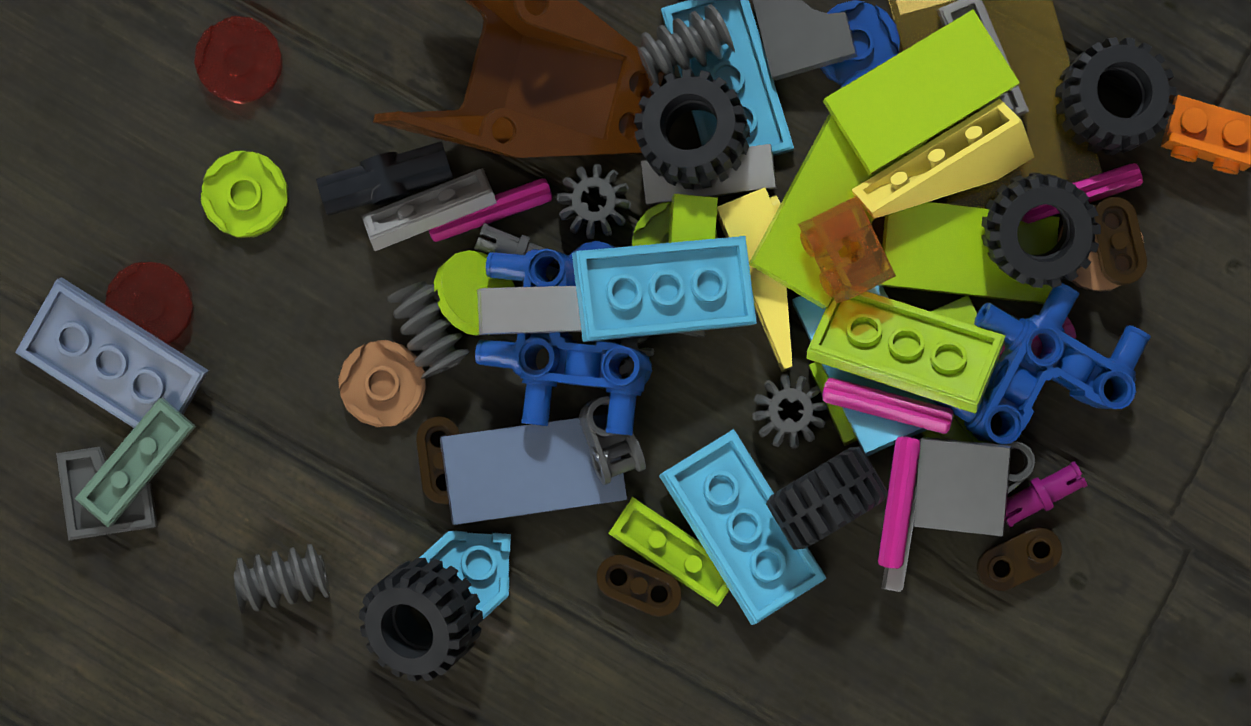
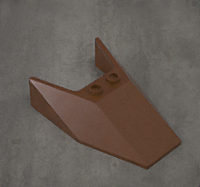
[373,0,664,158]

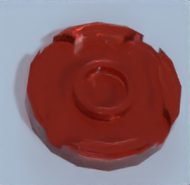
[194,16,282,104]
[105,262,193,344]

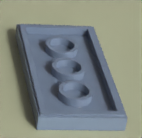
[15,278,209,428]
[440,414,627,525]

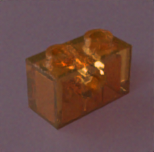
[798,196,896,303]

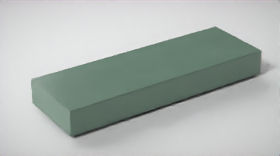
[75,398,196,527]

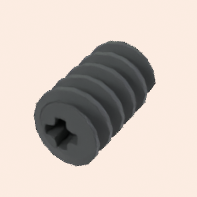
[637,4,735,85]
[387,281,470,379]
[234,544,330,614]

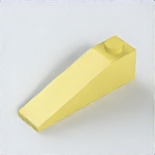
[852,99,1034,219]
[717,187,792,372]

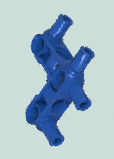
[475,249,652,436]
[933,283,1151,444]

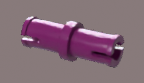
[1005,461,1088,527]

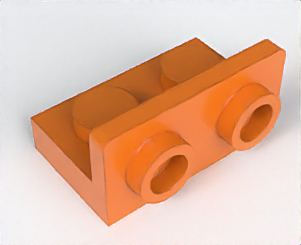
[1161,95,1251,175]

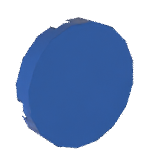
[820,0,900,86]

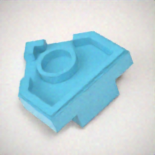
[419,531,511,619]

